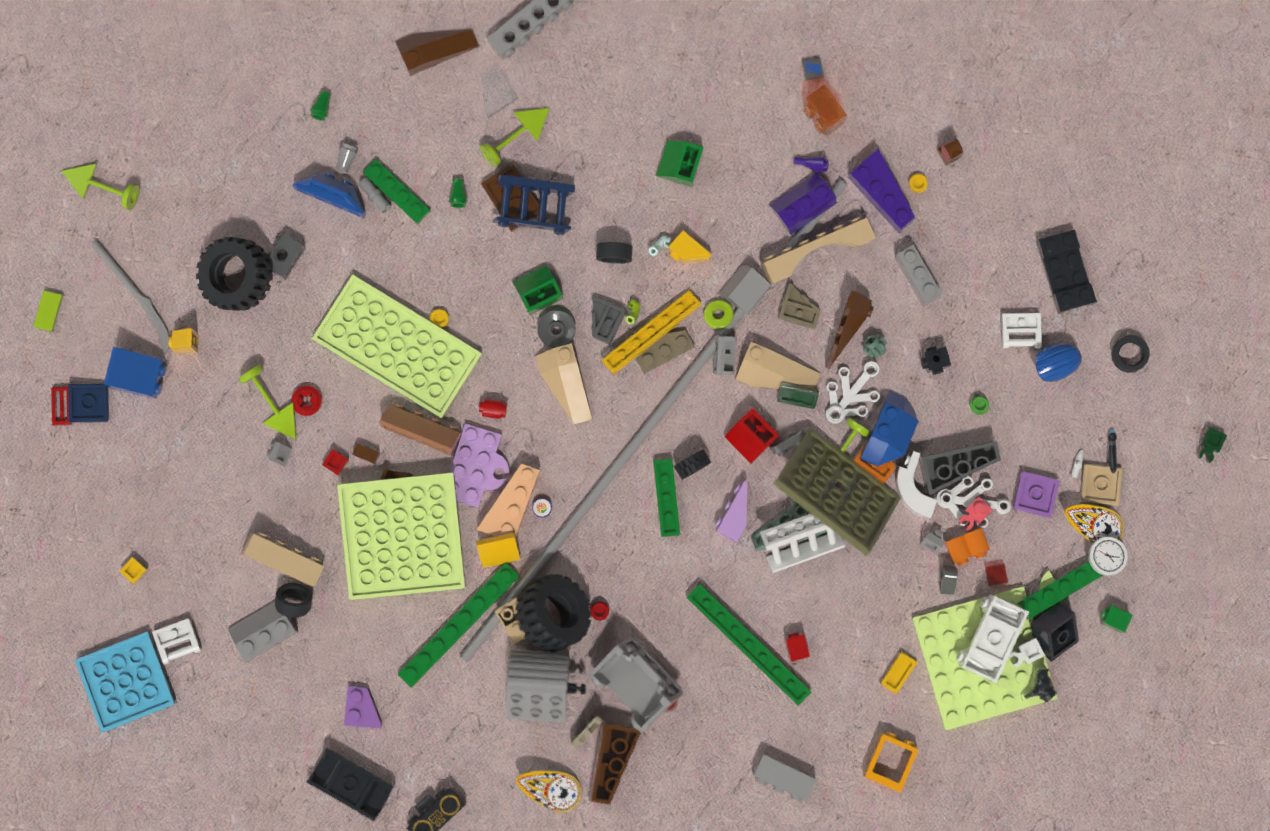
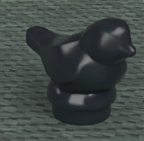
[1024,669,1057,703]

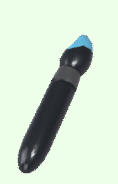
[1108,429,1117,473]

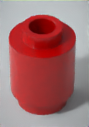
[479,398,507,419]

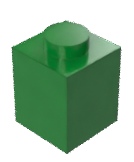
[1100,605,1133,633]

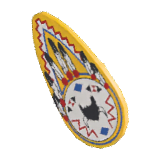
[1064,504,1124,543]
[516,771,581,812]

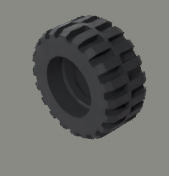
[196,237,273,311]
[515,574,591,652]

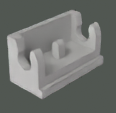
[713,335,737,375]

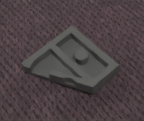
[592,295,627,345]

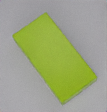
[33,290,63,332]

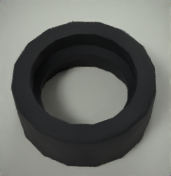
[596,242,633,264]
[1111,335,1150,373]
[274,583,313,618]

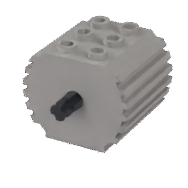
[506,649,586,723]

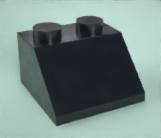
[1031,603,1079,662]

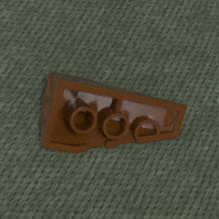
[395,29,479,76]

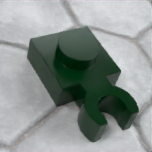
[1198,427,1227,463]

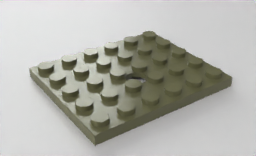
[773,428,901,556]

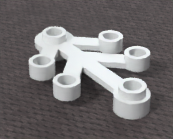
[826,361,880,424]
[936,476,1011,529]

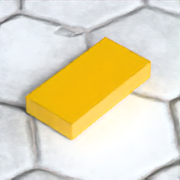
[880,651,918,695]

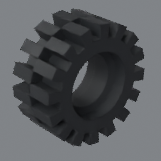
[674,449,711,480]

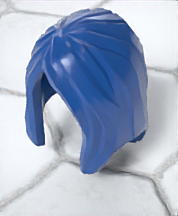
[1035,343,1082,382]

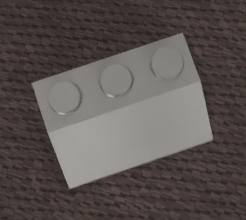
[228,601,298,662]

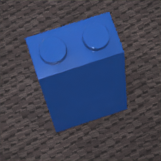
[104,347,167,399]

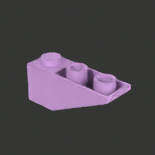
[715,481,747,543]

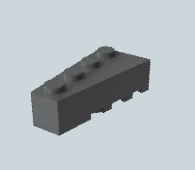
[919,441,1001,495]

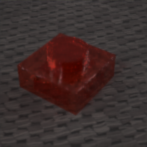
[985,564,1008,586]

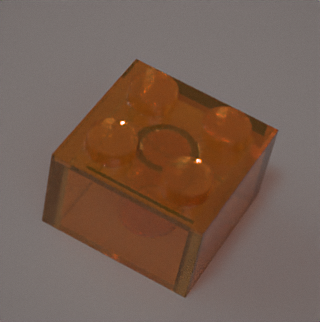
[803,85,847,137]

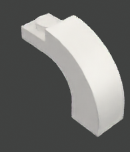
[896,451,937,520]

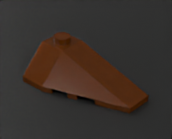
[826,290,874,369]

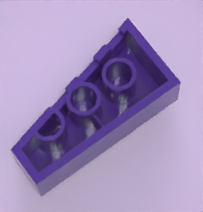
[848,149,915,234]

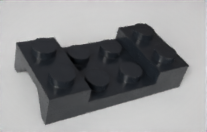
[1036,230,1097,314]
[306,748,395,821]

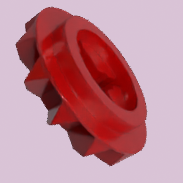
[291,386,322,416]

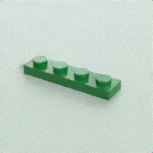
[363,159,431,225]
[653,459,680,538]

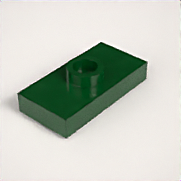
[777,382,819,409]

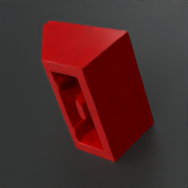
[724,408,780,464]

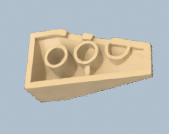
[735,342,820,389]
[536,343,592,425]

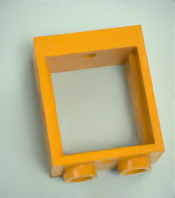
[863,732,919,793]

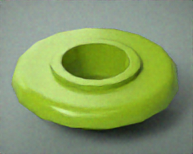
[704,300,734,329]

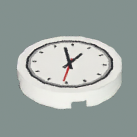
[1089,537,1128,576]

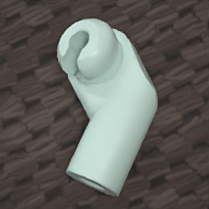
[649,235,673,256]

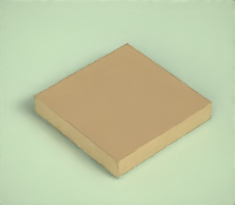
[1080,463,1123,506]

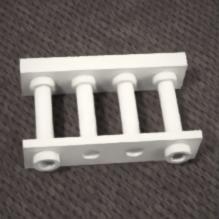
[760,514,845,573]

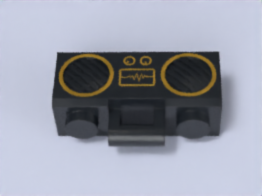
[406,787,466,831]

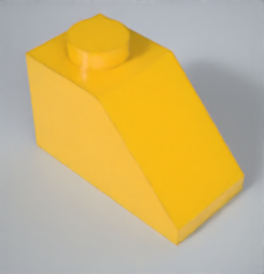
[668,231,712,263]
[169,328,198,353]

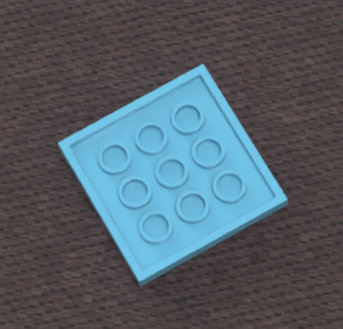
[75,632,175,733]

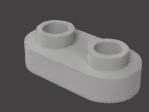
[769,429,805,456]

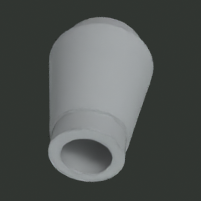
[336,143,357,172]

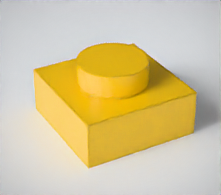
[119,557,148,585]

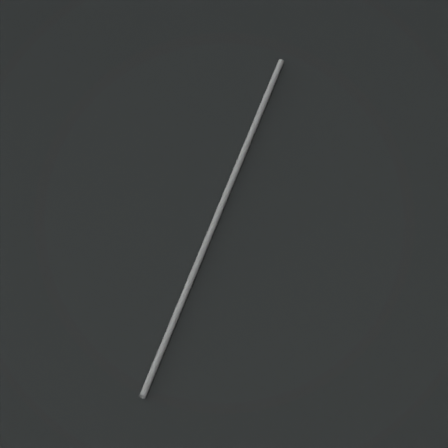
[460,180,847,662]

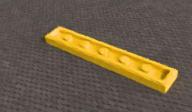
[601,290,701,376]

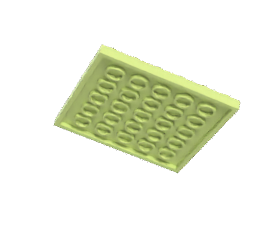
[337,473,465,600]
[912,586,1057,730]

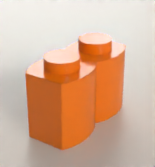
[945,528,990,566]

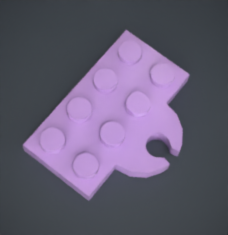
[449,423,510,508]

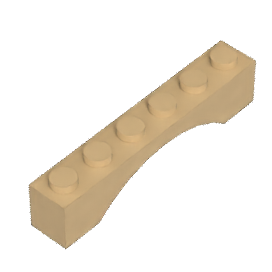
[761,217,876,285]

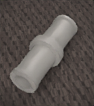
[358,177,391,214]

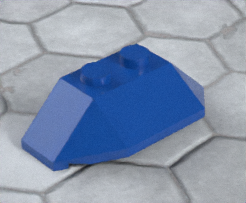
[292,172,365,218]
[860,391,919,467]

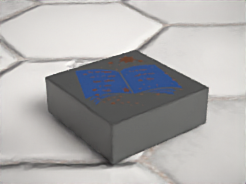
[802,58,824,81]

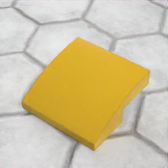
[476,532,521,569]

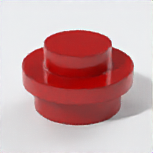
[590,601,609,621]

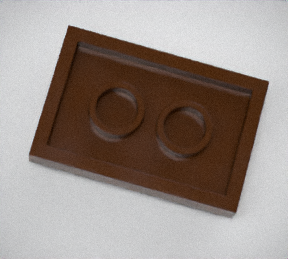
[481,164,539,232]

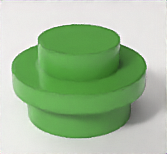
[970,396,989,415]

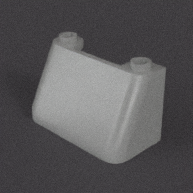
[588,637,683,733]

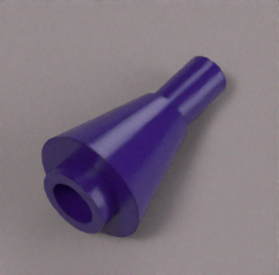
[793,156,829,175]

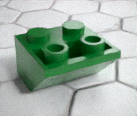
[656,140,704,187]
[512,265,563,316]

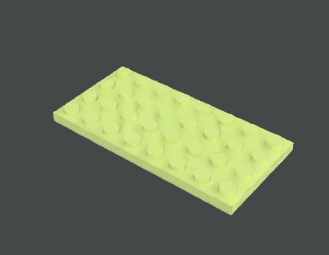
[312,274,482,419]

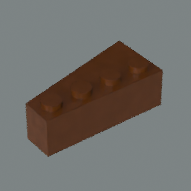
[588,723,641,805]

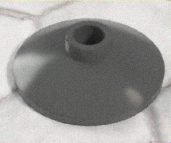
[537,310,576,348]

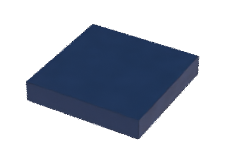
[68,384,108,423]

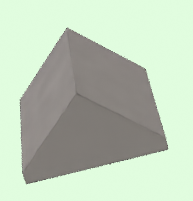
[719,265,771,315]

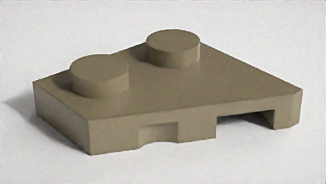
[571,715,603,749]

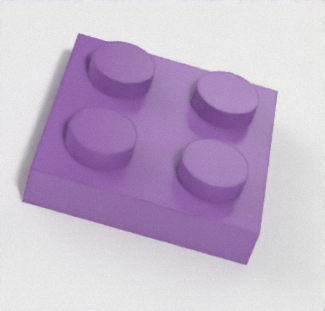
[1013,471,1060,518]

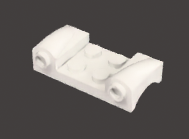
[956,594,1029,683]

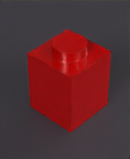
[784,632,810,662]

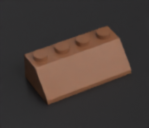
[379,403,461,456]

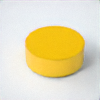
[908,174,928,194]
[430,309,449,329]

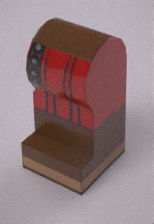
[937,138,963,166]

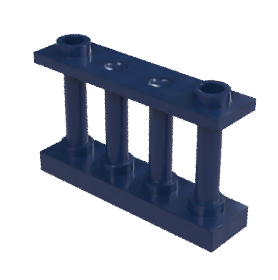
[493,175,575,235]

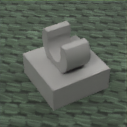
[266,442,292,466]
[920,529,945,555]

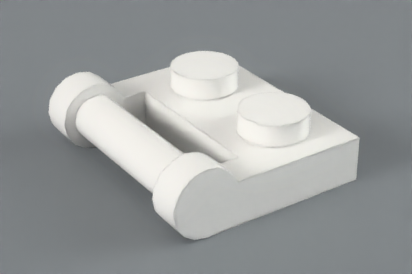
[1002,313,1042,348]
[152,618,201,665]

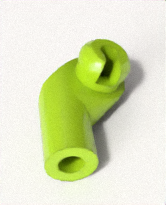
[625,299,641,325]

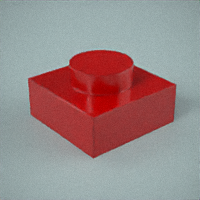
[322,449,349,476]

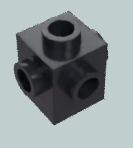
[920,346,951,375]

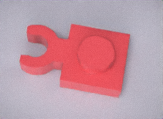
[958,497,993,531]

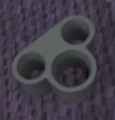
[940,565,958,595]

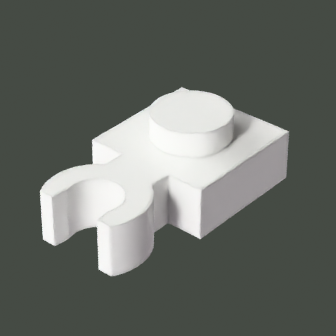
[1008,638,1045,667]

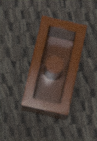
[352,444,380,465]

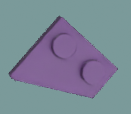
[344,686,382,728]

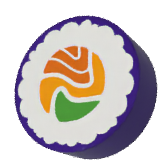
[532,498,552,518]

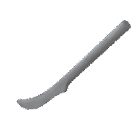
[91,241,169,354]

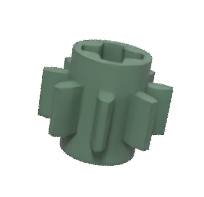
[863,334,887,358]

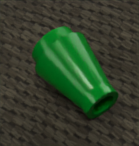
[310,91,331,121]
[449,179,468,208]

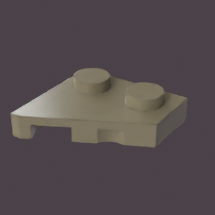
[778,283,821,330]

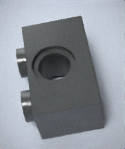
[268,233,305,280]

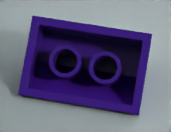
[769,173,837,235]

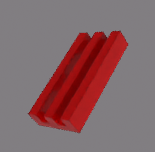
[51,387,73,426]

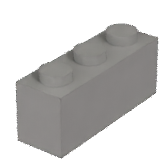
[895,245,942,307]
[753,754,816,803]

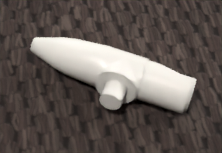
[1071,450,1083,478]

